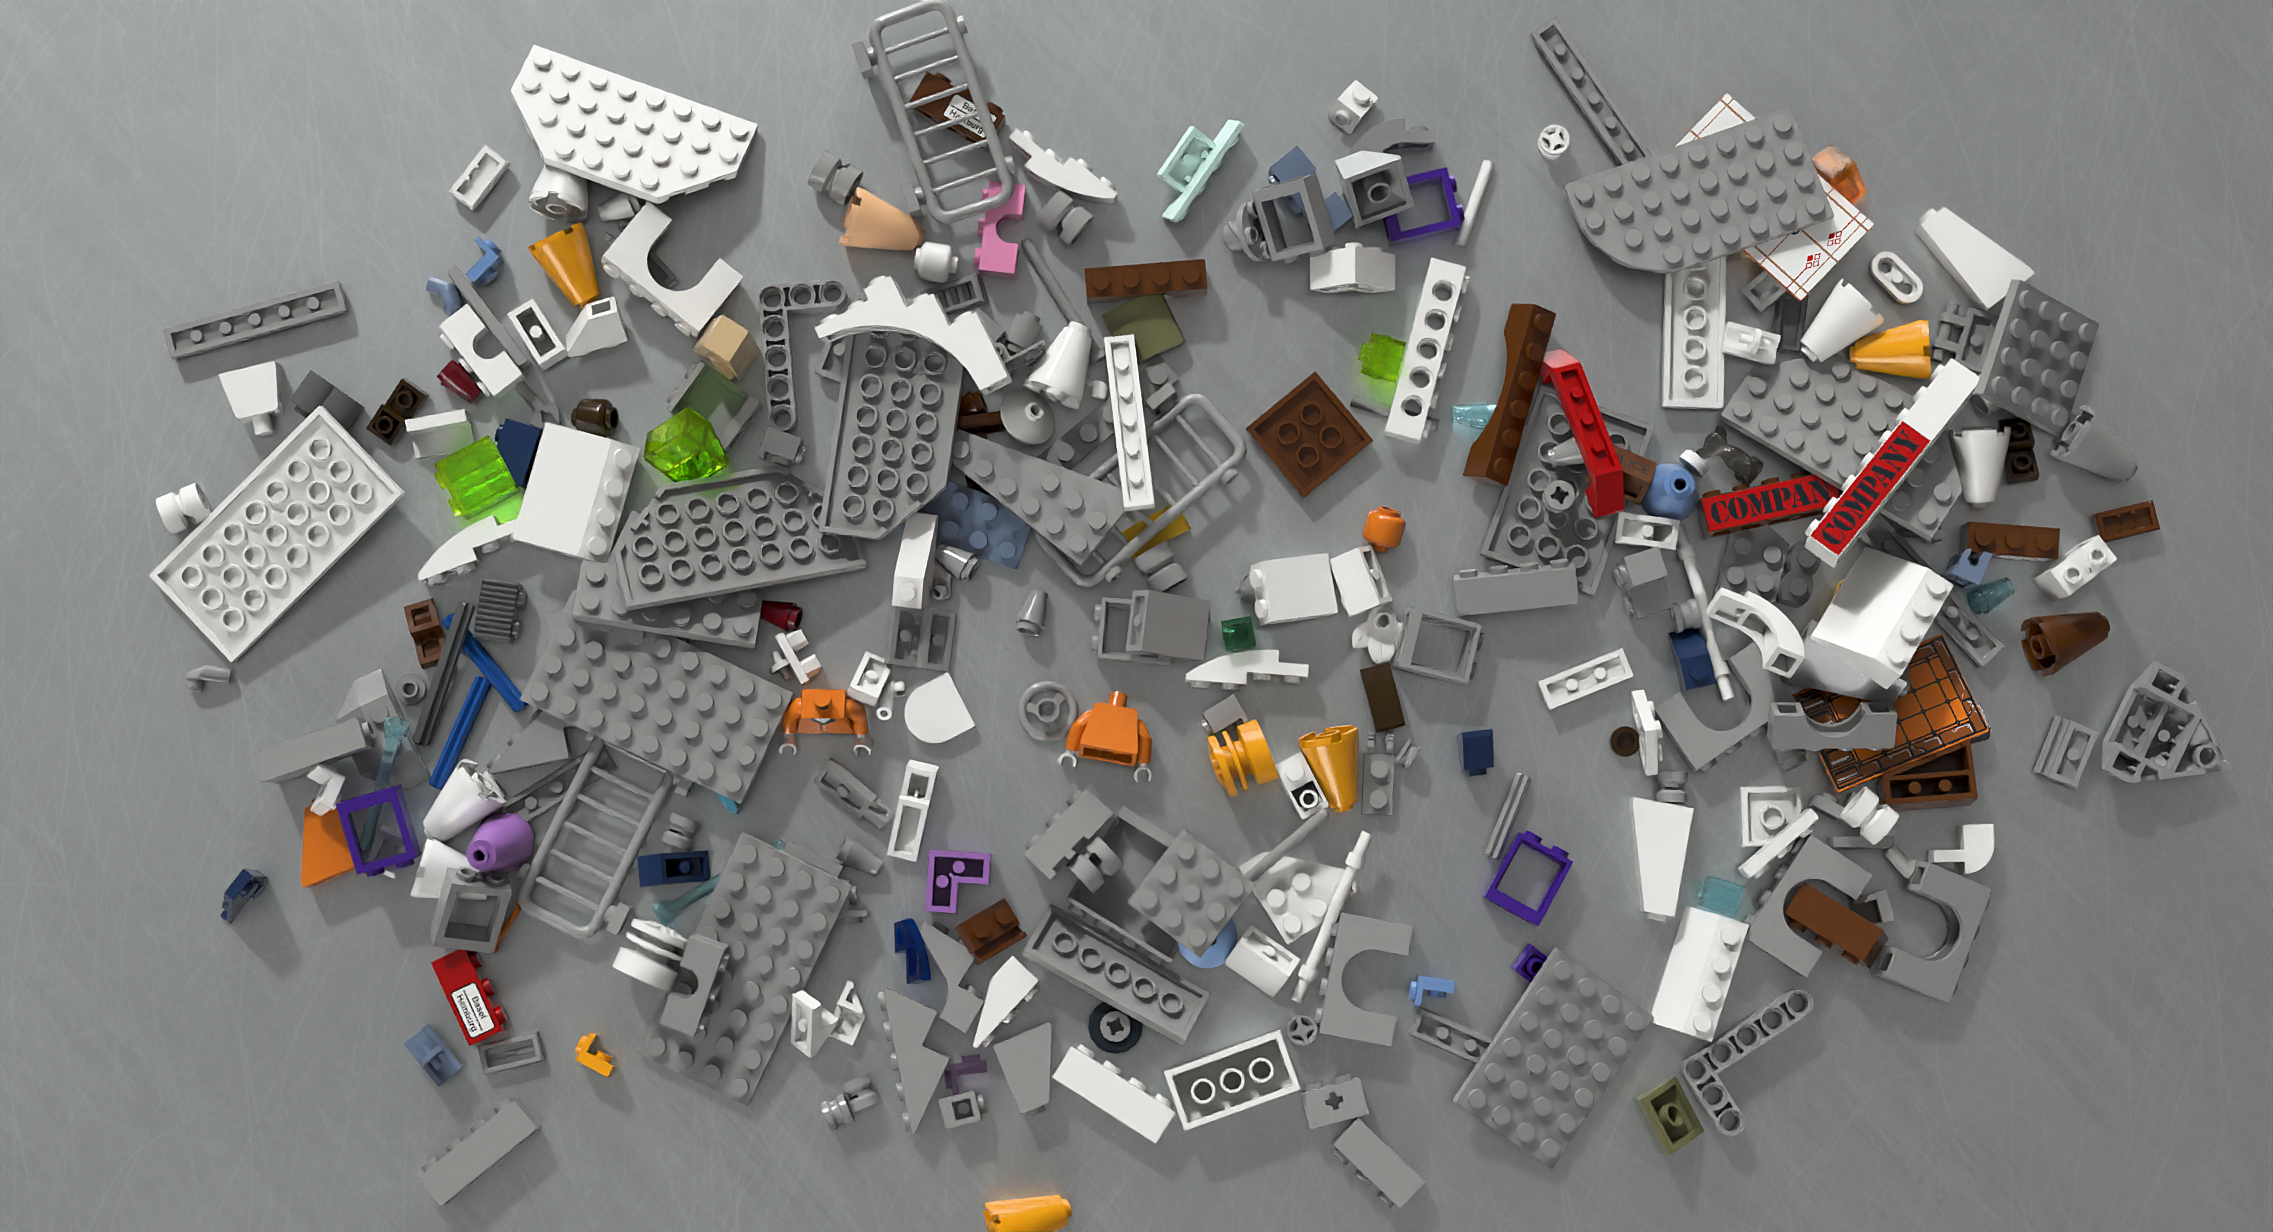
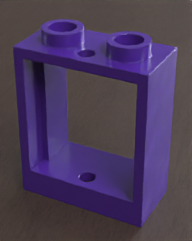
[1382,167,1465,247]
[336,784,422,878]
[1482,830,1573,927]

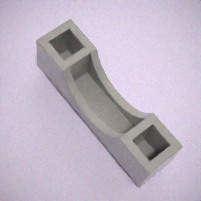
[1767,702,1897,752]

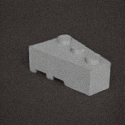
[1024,789,1114,881]

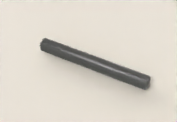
[413,601,475,746]

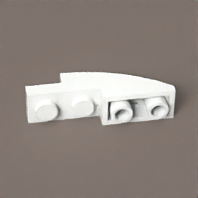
[1009,129,1118,204]
[418,515,518,586]
[1185,650,1309,691]

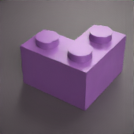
[925,850,992,914]

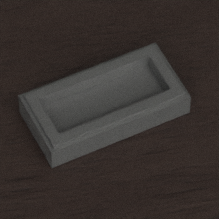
[1771,292,1809,355]

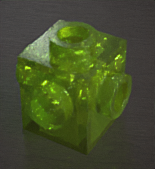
[1358,333,1407,383]

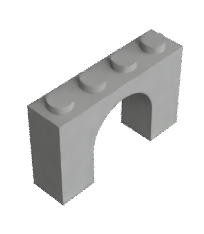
[1655,642,1796,772]
[1743,834,1873,978]
[1874,860,1992,1003]
[1314,912,1413,1047]

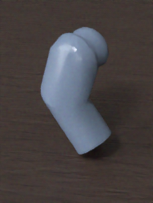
[426,277,463,316]

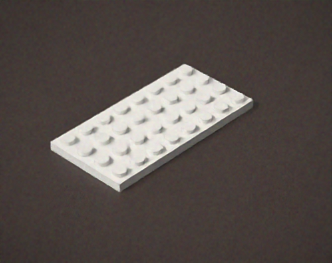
[149,406,405,663]

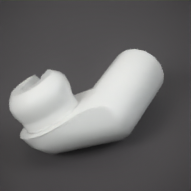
[1885,845,1916,879]

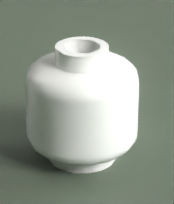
[913,242,958,283]

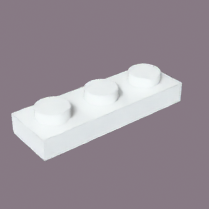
[1537,648,1634,710]
[1738,809,1819,879]

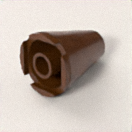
[2021,611,2110,676]

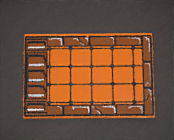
[1792,634,1989,794]

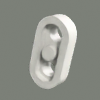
[1870,251,1923,305]

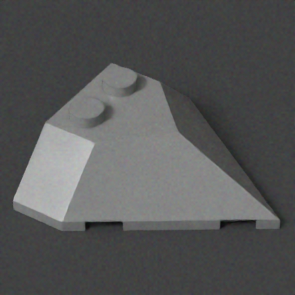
[2102,661,2234,783]

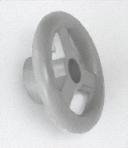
[1018,681,1078,742]

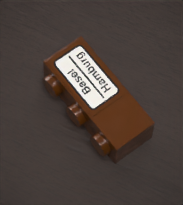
[909,72,1006,152]
[1959,521,2060,562]

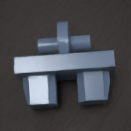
[404,1024,464,1087]

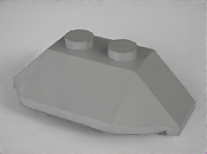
[336,668,431,791]

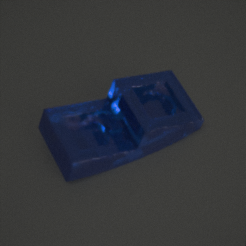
[894,918,931,984]

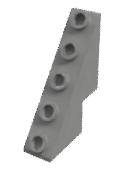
[487,709,577,775]
[878,987,951,1134]

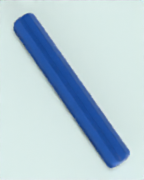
[442,613,528,713]
[429,676,491,790]

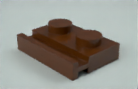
[955,898,1027,966]

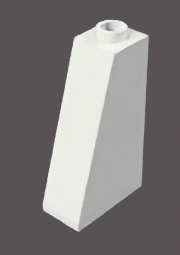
[1915,206,2035,311]
[1629,797,1694,922]

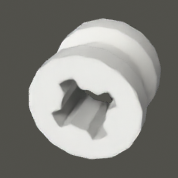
[1537,125,1570,159]

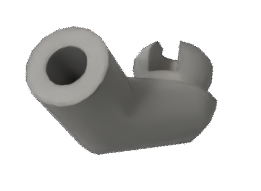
[931,559,953,601]

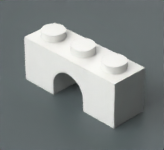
[439,303,527,401]

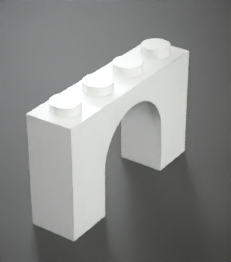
[601,201,743,337]

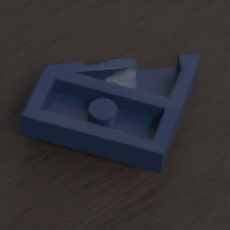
[220,868,267,924]

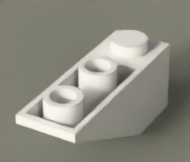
[973,955,1040,1048]

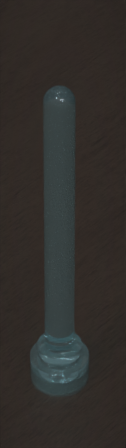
[360,716,410,853]
[652,839,786,926]

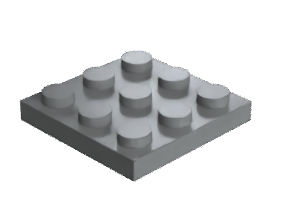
[1127,829,1256,958]

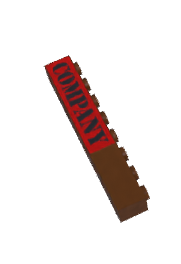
[1696,471,1844,539]

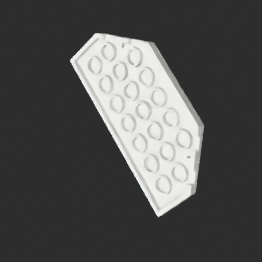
[511,45,758,204]

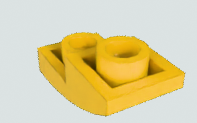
[1122,502,1191,559]

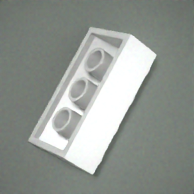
[1650,906,1749,1042]

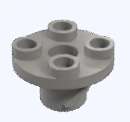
[1223,201,1271,261]

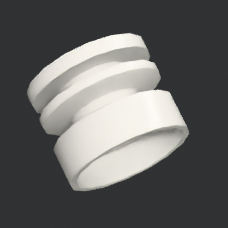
[612,918,688,992]

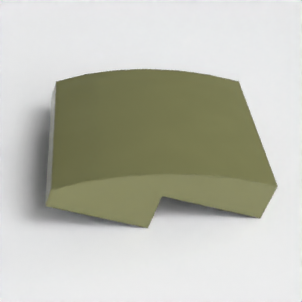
[1102,295,1186,365]

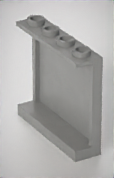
[1066,806,1179,966]

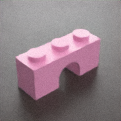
[974,181,1026,279]

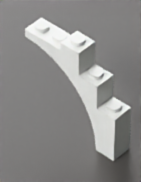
[815,276,1013,395]

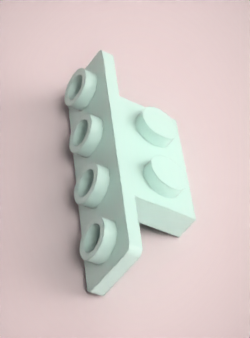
[1156,120,1244,222]

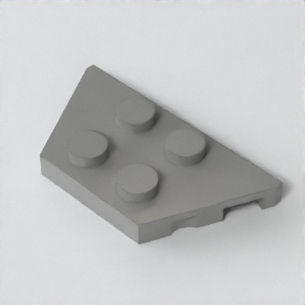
[1712,525,1790,604]

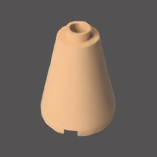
[839,187,926,251]

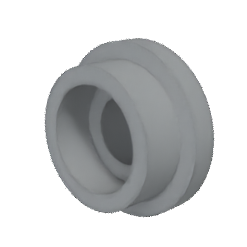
[395,674,426,705]

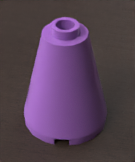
[466,812,534,872]

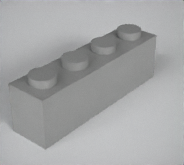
[1453,559,1579,616]
[417,1098,541,1207]

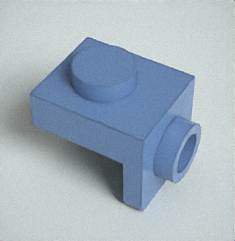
[465,237,504,288]

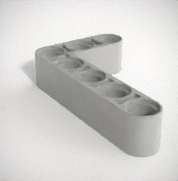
[758,279,848,434]
[1680,990,1813,1136]

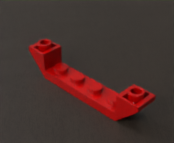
[1539,349,1625,518]

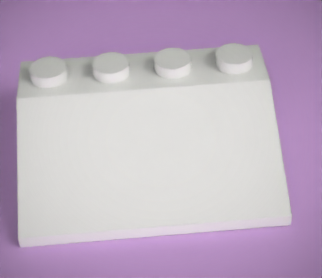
[512,422,640,564]
[1810,546,1954,689]

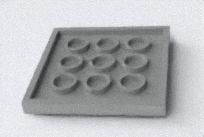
[1974,279,2099,436]

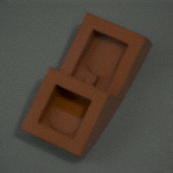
[404,598,446,669]

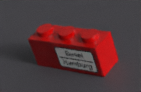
[431,949,508,1046]

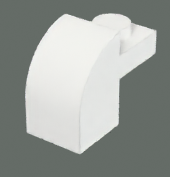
[1927,824,1994,874]

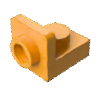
[575,1033,617,1077]

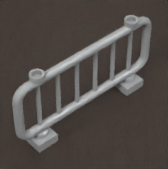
[851,0,1017,224]
[1035,382,1247,587]
[517,732,695,939]

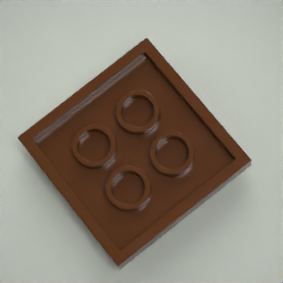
[1246,371,1373,499]

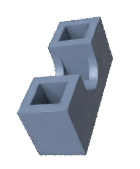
[1268,146,1353,236]

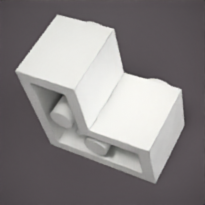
[1310,243,1395,294]

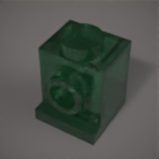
[1221,616,1256,653]

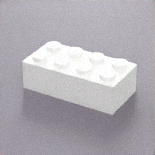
[1163,1030,1301,1131]

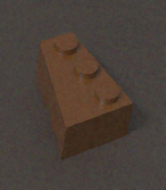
[1876,738,1978,811]
[1784,882,1889,970]

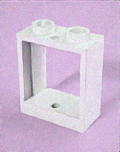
[2032,535,2117,602]

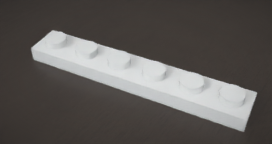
[1104,334,1155,511]

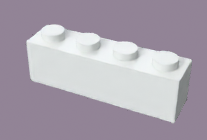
[1052,1044,1175,1144]

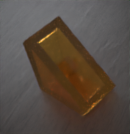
[1812,144,1867,203]

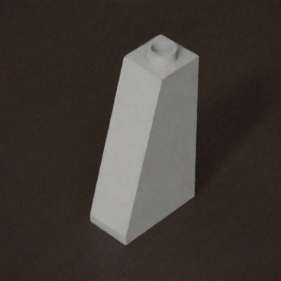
[1780,619,1911,705]
[253,717,375,784]

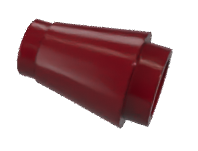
[437,360,482,403]
[760,600,803,632]

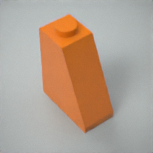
[301,798,355,888]

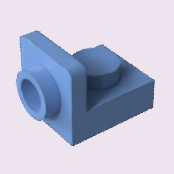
[1408,975,1455,1007]

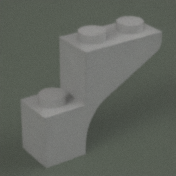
[921,920,985,1033]

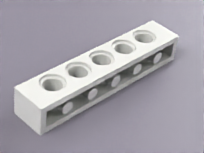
[1383,258,1469,444]

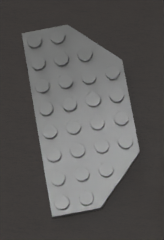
[818,293,966,540]
[1719,353,1963,542]
[613,465,866,611]

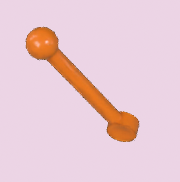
[494,899,522,953]

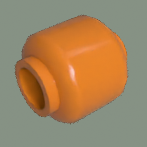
[1362,506,1406,553]

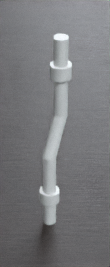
[1676,523,1735,701]
[1291,831,1373,1004]

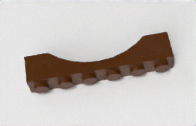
[1463,303,1556,486]

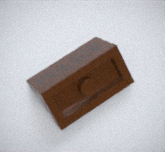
[1584,444,1657,505]

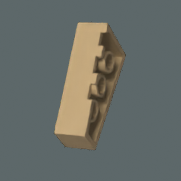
[691,315,761,381]

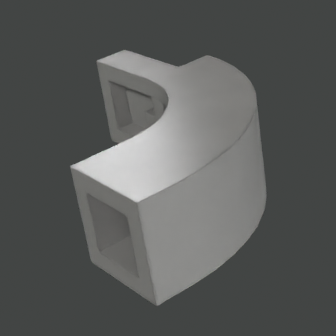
[1342,119,1435,195]

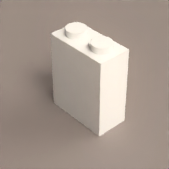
[1249,553,1338,625]

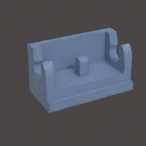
[1940,548,1993,591]

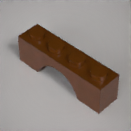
[1084,259,1207,304]

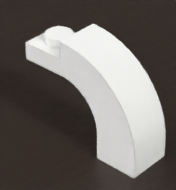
[1706,587,1805,679]

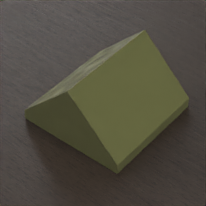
[1633,1077,1704,1155]

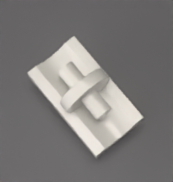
[1720,321,1781,365]
[768,629,823,686]

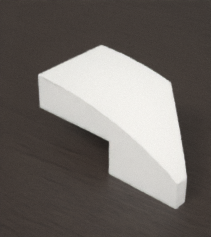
[829,980,865,1047]

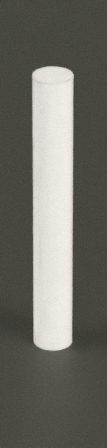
[1454,160,1495,248]

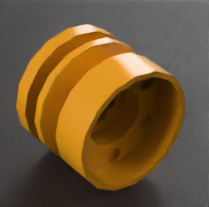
[1207,719,1278,797]

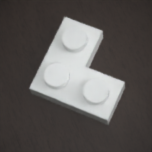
[1632,689,1663,776]

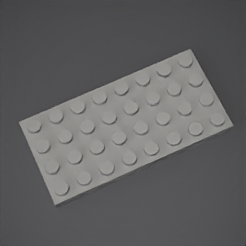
[520,590,794,804]
[637,832,853,1106]

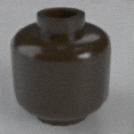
[571,398,619,438]

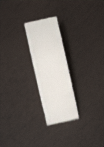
[887,760,939,862]

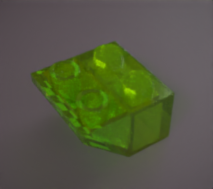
[643,406,729,482]

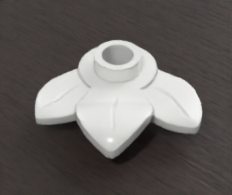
[1352,606,1402,665]

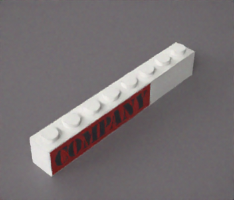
[1804,358,1980,568]

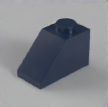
[495,418,543,490]
[1668,628,1716,692]
[1456,729,1494,777]
[637,850,711,887]

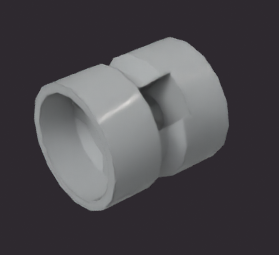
[807,151,863,205]
[1037,190,1094,246]
[1134,541,1189,593]
[1067,836,1124,894]

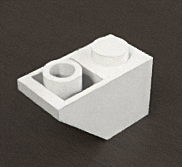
[565,296,627,357]
[1275,752,1329,820]

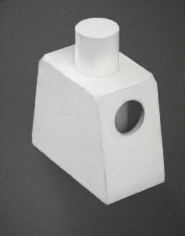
[218,361,285,436]

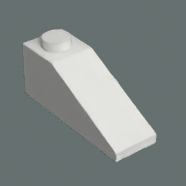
[892,512,939,609]

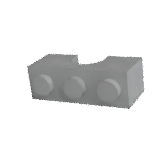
[659,933,731,1036]

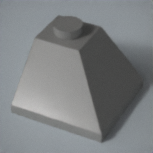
[1335,150,1414,227]

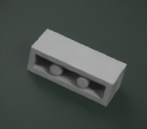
[1331,1117,1425,1209]

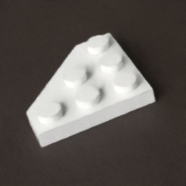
[1238,851,1364,945]

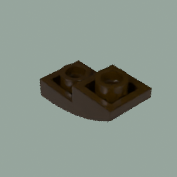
[366,378,430,446]
[1998,418,2040,484]
[1360,662,1405,733]

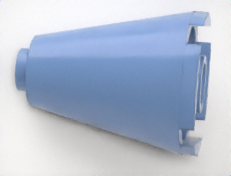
[1641,463,1700,521]

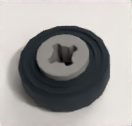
[1088,1001,1143,1054]

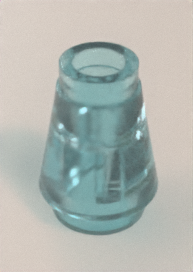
[1452,401,1496,430]
[1967,577,2015,614]

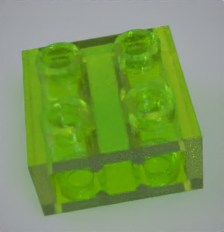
[434,435,521,520]

